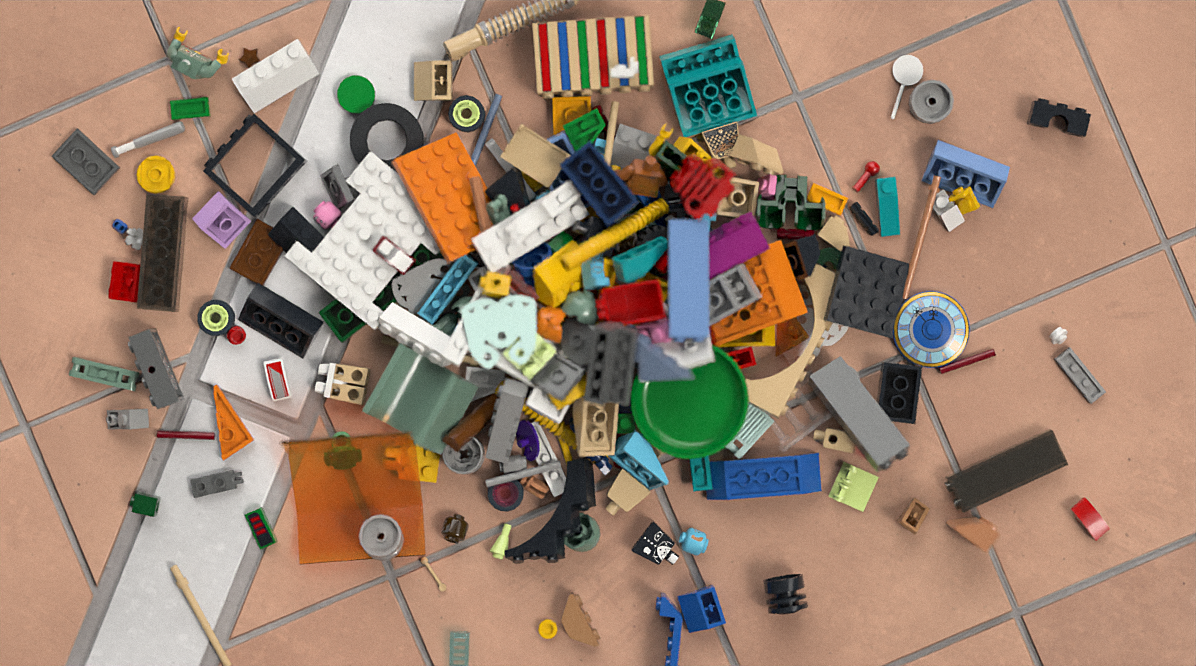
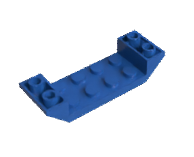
[706,453,822,500]
[656,593,683,666]

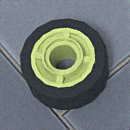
[448,95,485,133]
[197,300,235,336]

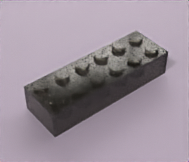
[137,193,188,312]

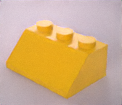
[533,240,584,308]

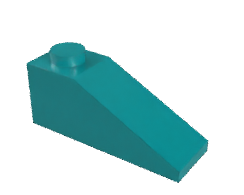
[874,177,900,237]
[612,237,668,284]

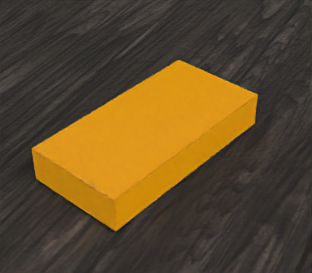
[807,183,848,216]

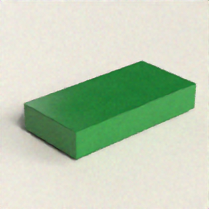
[170,97,211,120]

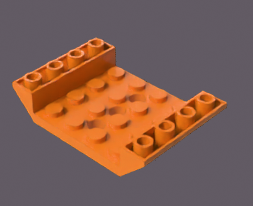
[709,240,808,347]

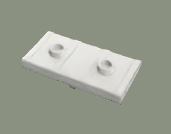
[636,333,714,383]

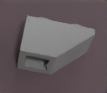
[106,409,149,429]

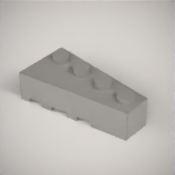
[485,378,528,464]

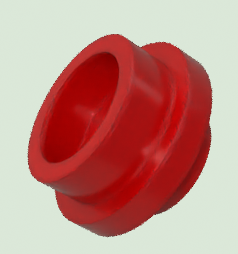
[227,326,246,345]

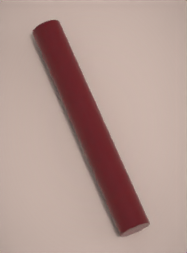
[939,349,996,374]
[157,430,215,440]

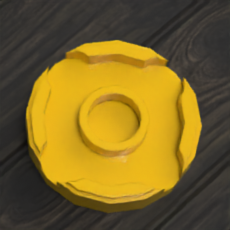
[137,156,176,194]

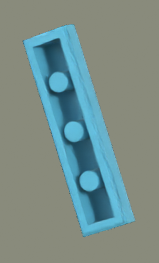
[417,254,478,325]

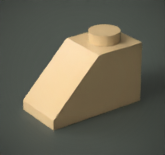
[816,216,850,253]

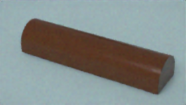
[442,394,500,453]

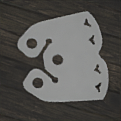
[392,259,470,325]

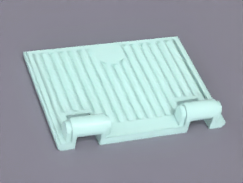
[726,404,774,460]

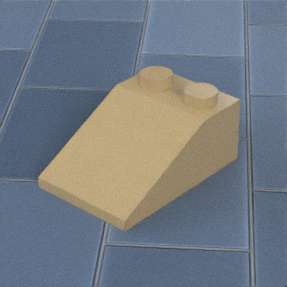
[573,395,619,456]

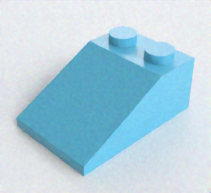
[607,431,669,490]

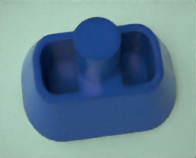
[112,219,128,234]

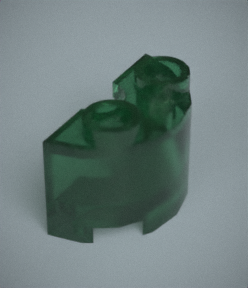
[817,248,841,270]

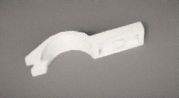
[504,180,581,245]

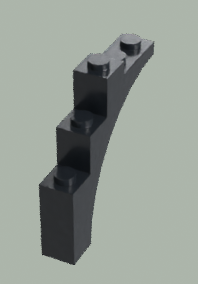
[505,458,596,564]

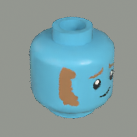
[679,528,709,556]

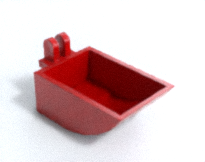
[596,279,666,325]

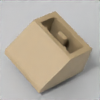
[414,61,453,101]
[731,134,783,175]

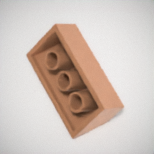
[946,516,1000,553]

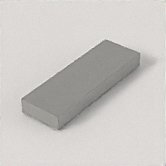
[1054,347,1106,404]

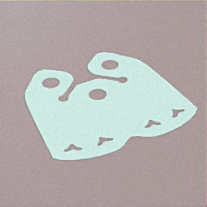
[461,295,536,368]

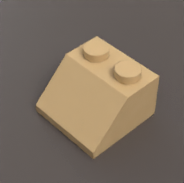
[716,178,759,219]

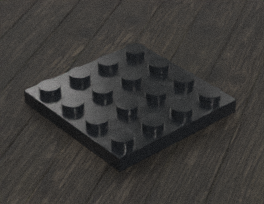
[824,245,909,338]

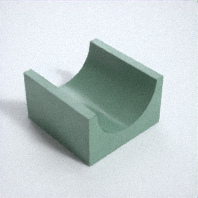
[362,344,479,454]

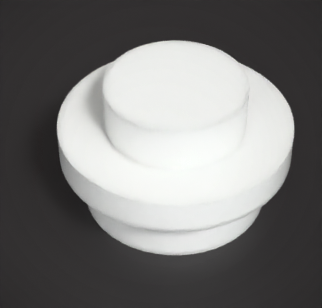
[1049,327,1068,344]

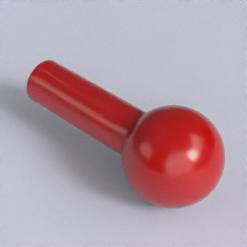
[852,161,880,193]

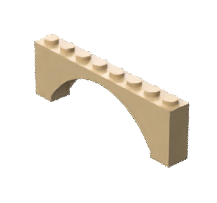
[745,264,835,419]

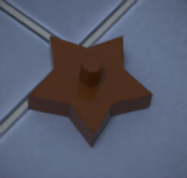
[239,48,260,68]

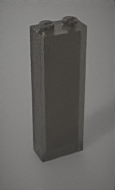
[944,429,1069,513]

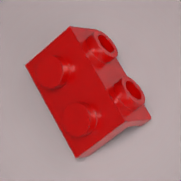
[108,261,143,303]

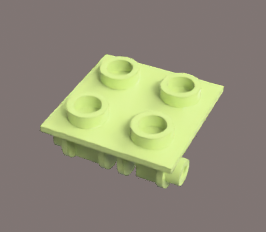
[503,332,556,380]
[828,462,879,512]

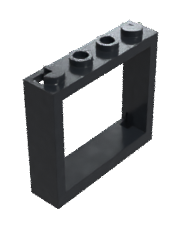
[203,114,307,218]

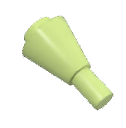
[490,523,512,560]

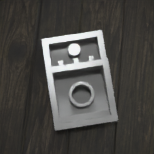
[709,263,762,326]

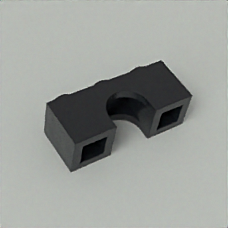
[1027,98,1091,138]

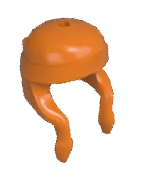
[536,307,577,343]

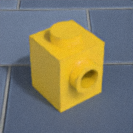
[479,272,511,299]

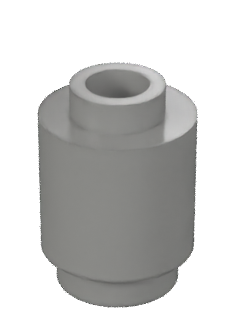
[499,455,527,475]

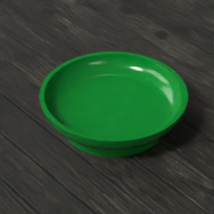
[631,345,749,459]

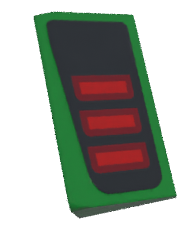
[245,507,278,549]

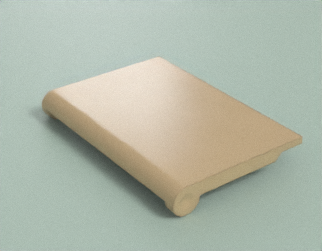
[500,124,570,188]

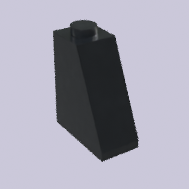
[484,166,530,215]

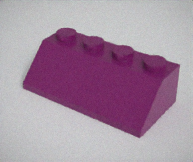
[708,211,770,280]

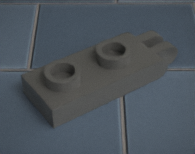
[190,470,244,498]

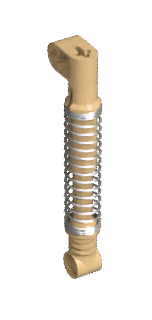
[443,0,580,62]

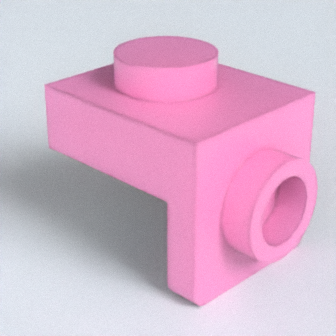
[757,174,777,201]

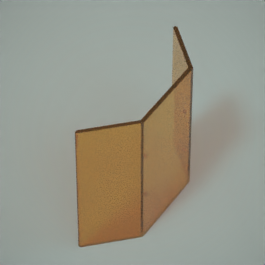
[281,431,426,565]

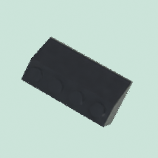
[268,207,325,289]
[238,283,324,359]

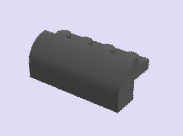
[584,322,639,406]

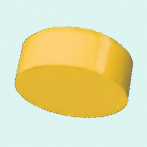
[538,619,558,639]

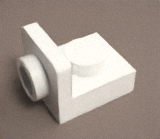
[611,57,638,78]

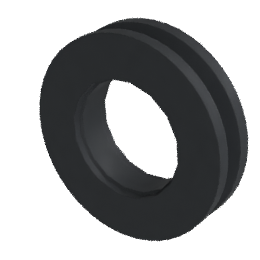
[350,103,424,173]

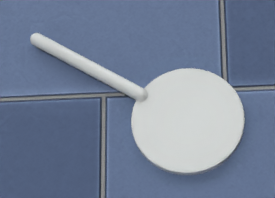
[891,55,923,119]

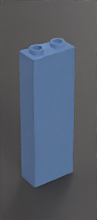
[668,220,709,342]

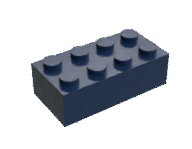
[560,141,639,228]

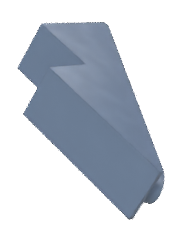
[624,324,694,382]

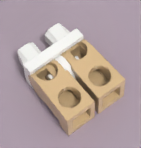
[315,363,370,405]

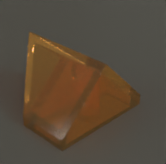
[775,317,809,357]

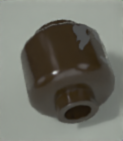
[441,514,469,544]

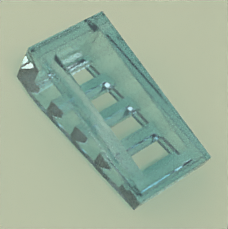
[449,631,470,666]

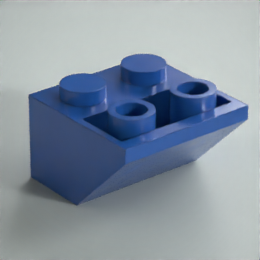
[677,584,726,633]

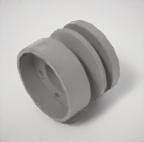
[442,437,485,475]

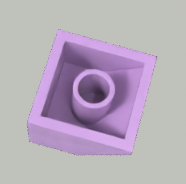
[192,191,251,249]

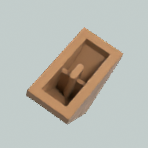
[897,497,930,534]

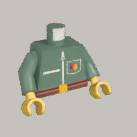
[167,27,229,79]

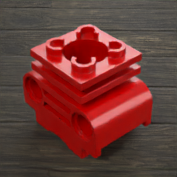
[670,152,736,221]

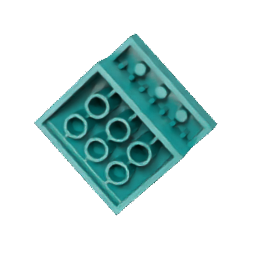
[659,34,757,137]

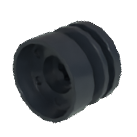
[763,574,808,615]

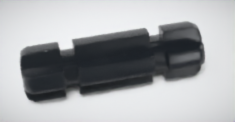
[849,202,879,236]

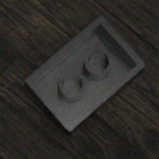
[877,362,922,424]

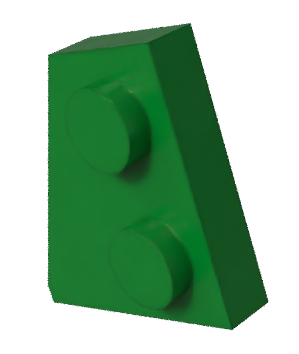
[563,108,606,151]

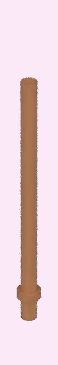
[903,175,941,299]

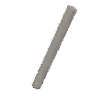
[485,460,561,487]

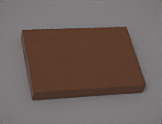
[229,218,284,286]

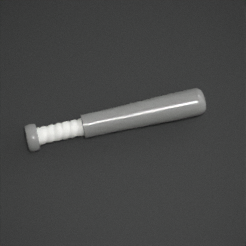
[111,121,185,158]

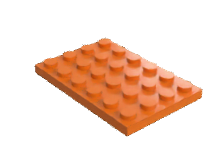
[392,132,499,263]

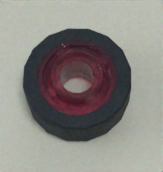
[487,475,524,512]

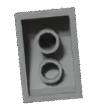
[610,124,656,169]

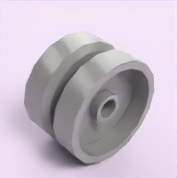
[909,80,954,124]
[359,515,404,561]

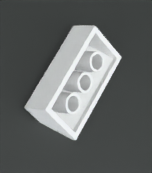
[232,39,320,113]
[378,302,451,367]

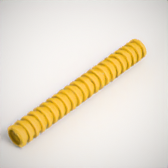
[560,198,669,272]
[495,380,608,463]

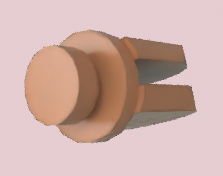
[520,475,550,499]

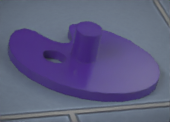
[516,419,540,461]

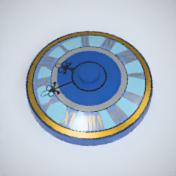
[893,291,970,368]

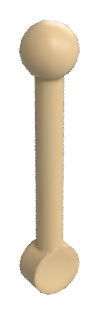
[421,557,446,591]

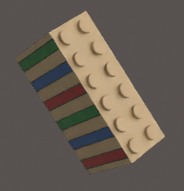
[533,15,654,99]

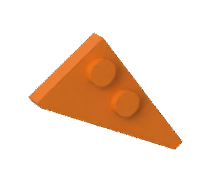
[213,384,255,461]

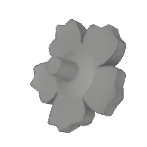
[124,228,148,251]

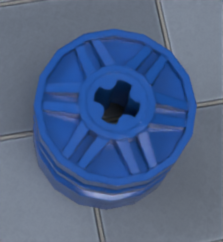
[512,242,552,292]

